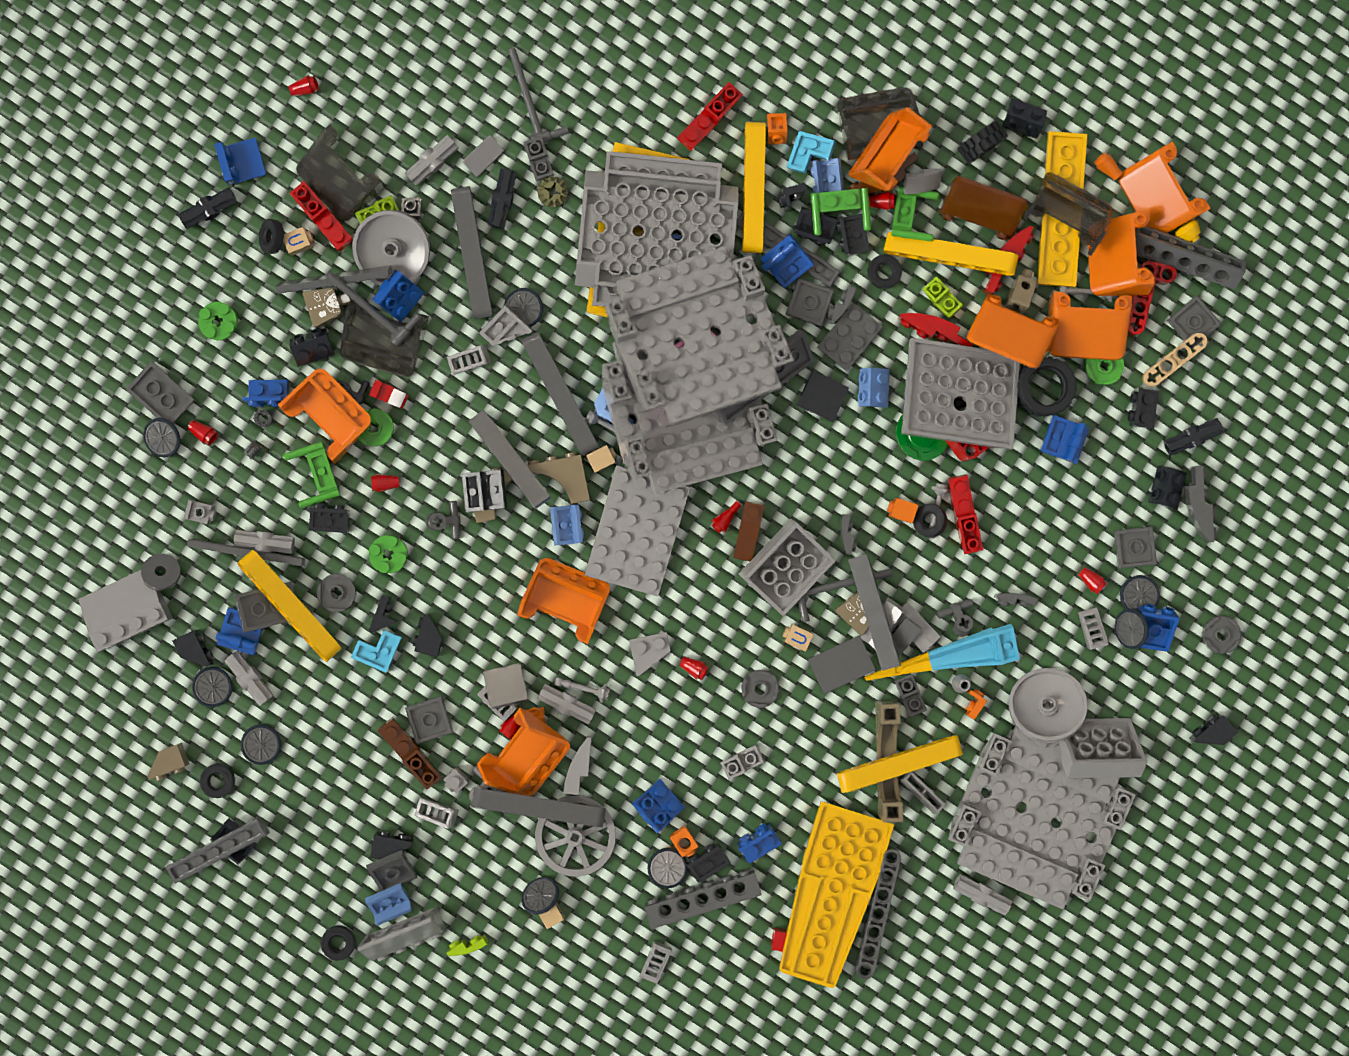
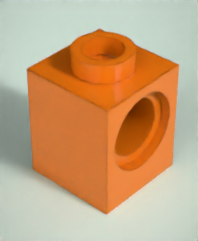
[887,498,918,523]
[670,825,698,857]

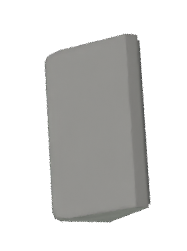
[463,135,504,177]

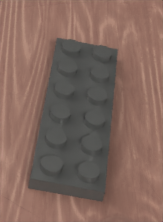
[717,329,814,425]

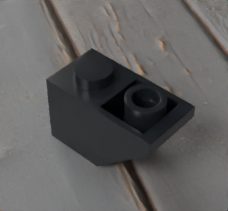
[413,613,444,657]
[172,630,214,667]
[1189,714,1238,745]
[369,830,414,860]

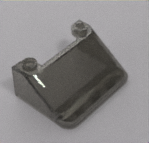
[837,87,923,160]
[296,124,387,221]
[340,297,429,377]

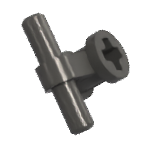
[425,501,461,539]
[936,599,974,637]

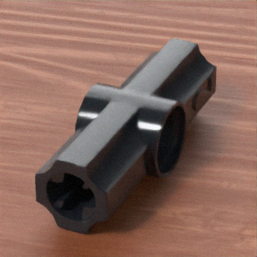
[488,168,517,229]
[178,187,238,229]
[1163,418,1224,456]

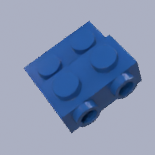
[1137,603,1180,652]

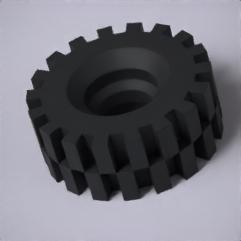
[957,120,1008,165]

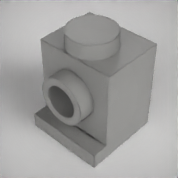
[184,500,216,524]
[443,766,470,793]

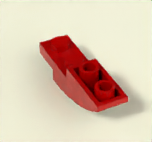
[677,82,743,152]
[290,181,353,253]
[984,226,1034,295]
[898,313,973,347]
[948,474,983,554]

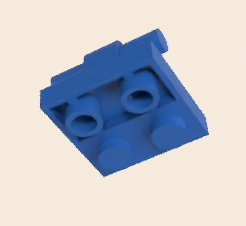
[760,234,815,288]
[372,270,425,322]
[1040,415,1089,464]
[216,607,263,655]
[632,779,685,833]

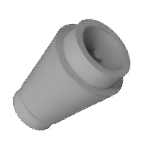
[952,674,971,693]

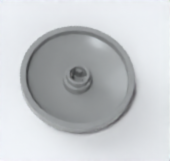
[352,210,430,286]
[1009,668,1087,743]

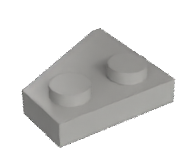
[479,304,533,346]
[629,632,670,676]

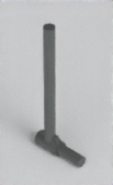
[508,48,569,143]
[325,270,422,347]
[797,569,892,623]

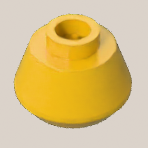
[1175,219,1201,242]

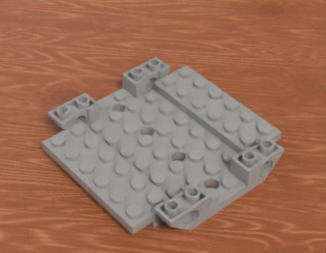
[575,151,738,307]
[605,247,794,426]
[602,328,778,494]
[948,726,1136,909]

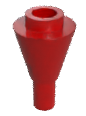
[711,501,741,533]

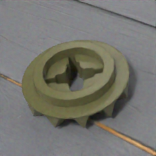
[538,176,568,207]

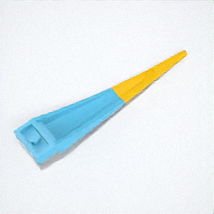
[865,624,1020,680]

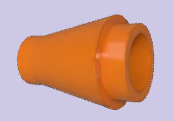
[1094,152,1123,181]

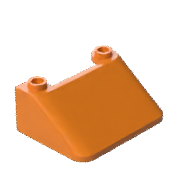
[849,107,932,191]
[1118,141,1211,233]
[1087,211,1154,296]
[1048,291,1132,360]
[966,295,1060,368]
[278,369,371,464]
[517,558,610,644]
[477,708,570,797]

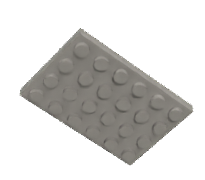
[585,465,691,597]

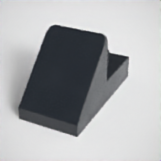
[368,595,399,633]

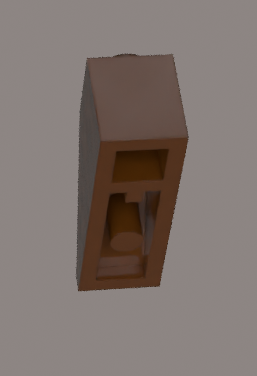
[733,502,765,561]

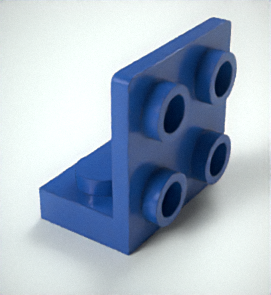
[214,138,266,185]
[242,380,289,407]
[737,823,782,864]

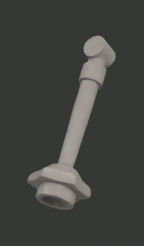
[1060,286,1116,302]
[585,409,615,432]
[929,483,950,539]
[554,677,610,703]

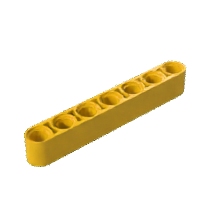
[742,122,766,253]
[883,232,1018,276]
[237,550,341,662]
[836,735,963,793]

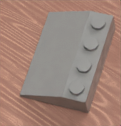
[738,519,836,616]
[78,570,173,652]
[1059,718,1147,778]
[357,907,446,961]

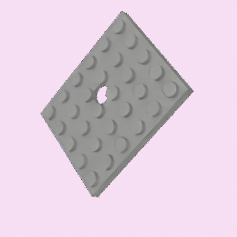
[902,338,1020,450]

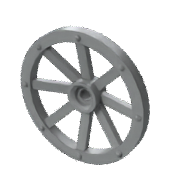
[535,795,616,877]

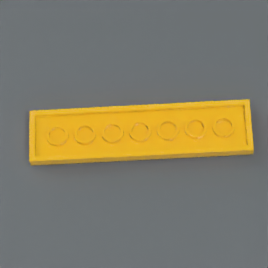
[1037,131,1087,287]

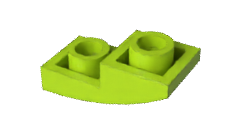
[355,195,399,224]
[922,276,963,319]
[446,934,489,956]

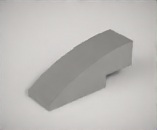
[563,736,592,795]

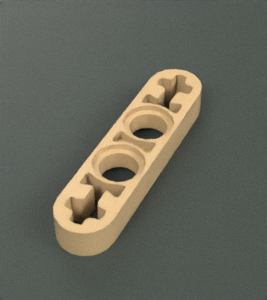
[1142,333,1207,386]

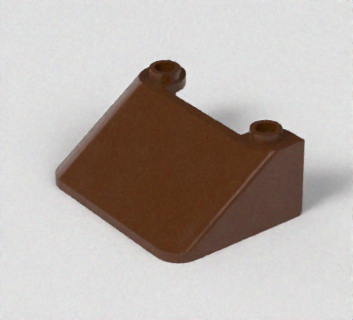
[938,176,1029,241]

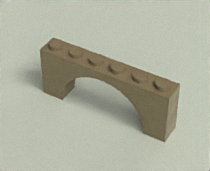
[474,452,590,523]
[875,700,903,822]

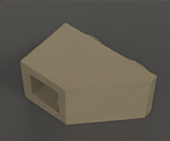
[148,743,190,781]

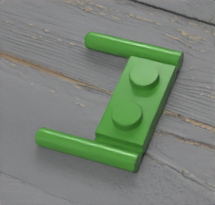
[891,187,940,242]
[811,188,871,236]
[283,441,340,508]

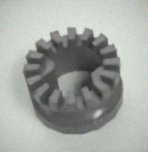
[253,410,273,427]
[244,441,262,460]

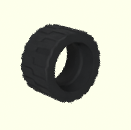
[1017,357,1077,417]

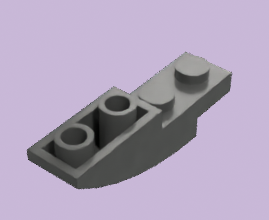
[1184,466,1217,542]

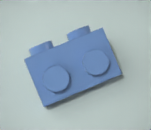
[811,158,844,193]
[858,368,890,408]
[550,504,584,546]
[365,883,412,926]

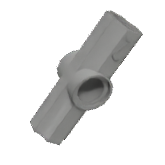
[405,135,459,186]
[234,530,295,554]
[224,651,274,706]
[537,684,596,725]
[953,874,1012,915]

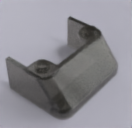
[1023,172,1113,256]

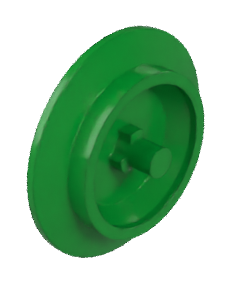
[896,414,948,461]

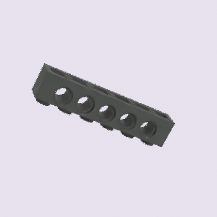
[1135,226,1246,289]
[645,868,762,929]

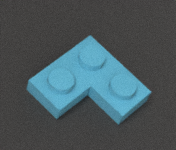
[787,131,836,174]
[351,630,402,673]

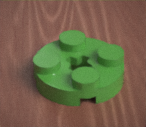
[198,302,238,341]
[1084,357,1124,385]
[358,408,394,447]
[369,535,408,573]

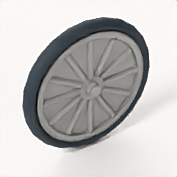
[647,848,688,889]

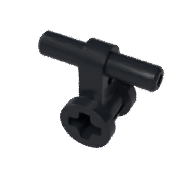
[337,380,370,405]

